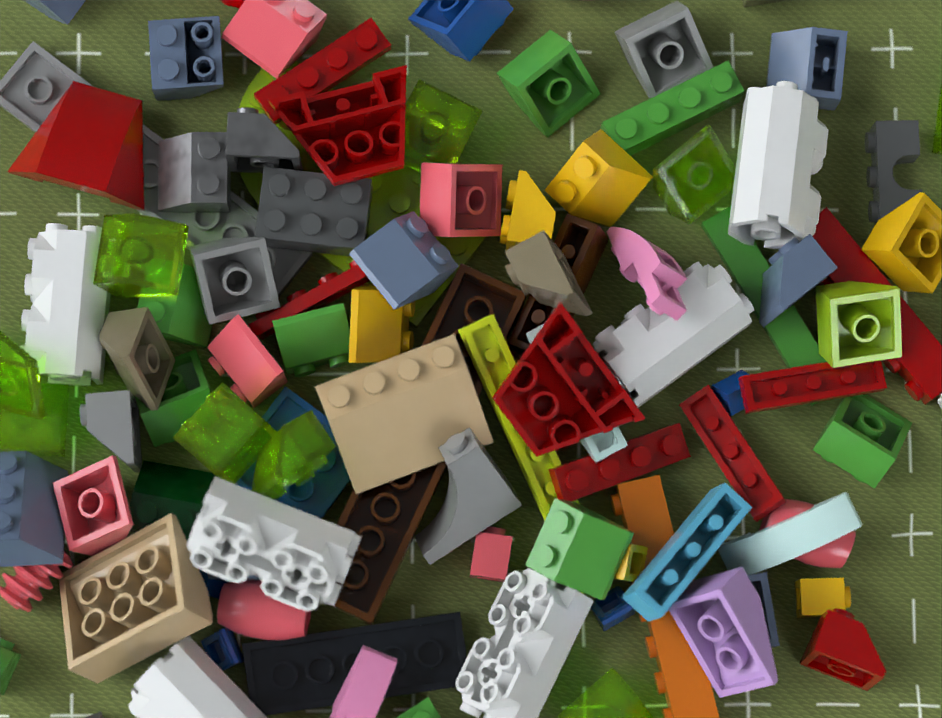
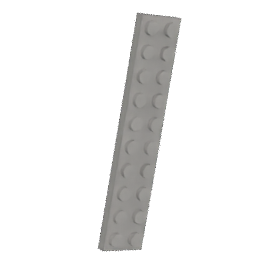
[0,41,313,298]

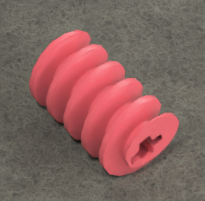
[0,551,74,612]

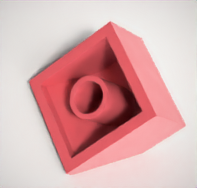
[221,0,327,79]
[420,163,503,237]
[207,314,288,408]
[53,455,133,556]

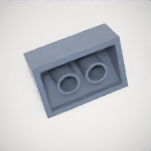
[0,451,69,567]

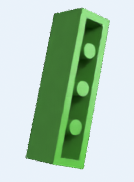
[600,60,745,156]

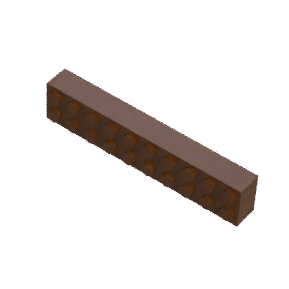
[327,263,526,625]

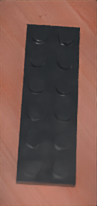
[242,612,467,716]

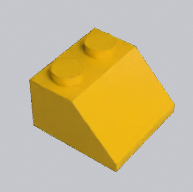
[544,129,653,227]
[861,192,942,294]
[349,283,416,363]

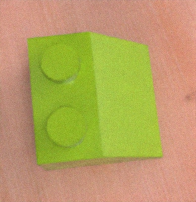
[816,281,902,368]

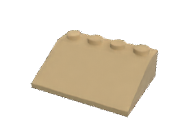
[315,334,493,495]
[59,513,213,684]

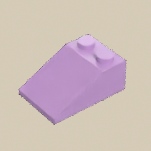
[669,567,778,698]

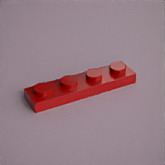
[254,18,391,125]
[248,260,371,340]
[738,360,887,414]
[679,384,787,522]
[548,423,691,501]

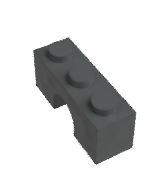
[865,120,922,225]

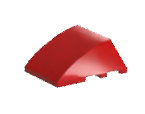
[269,65,407,186]
[7,81,145,211]
[492,302,646,457]

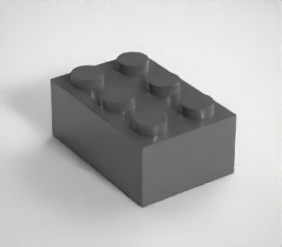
[255,167,373,257]

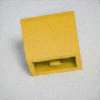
[500,170,556,255]

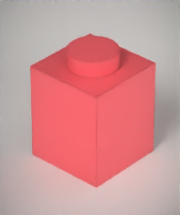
[470,527,513,582]

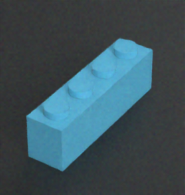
[621,483,752,622]

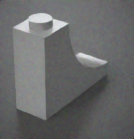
[415,427,522,565]

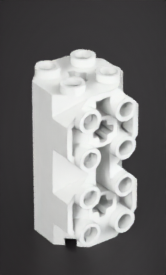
[728,81,829,249]
[18,223,115,386]
[593,261,754,408]
[187,477,362,611]
[456,568,594,718]
[129,636,267,718]

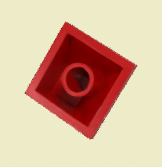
[799,608,886,691]

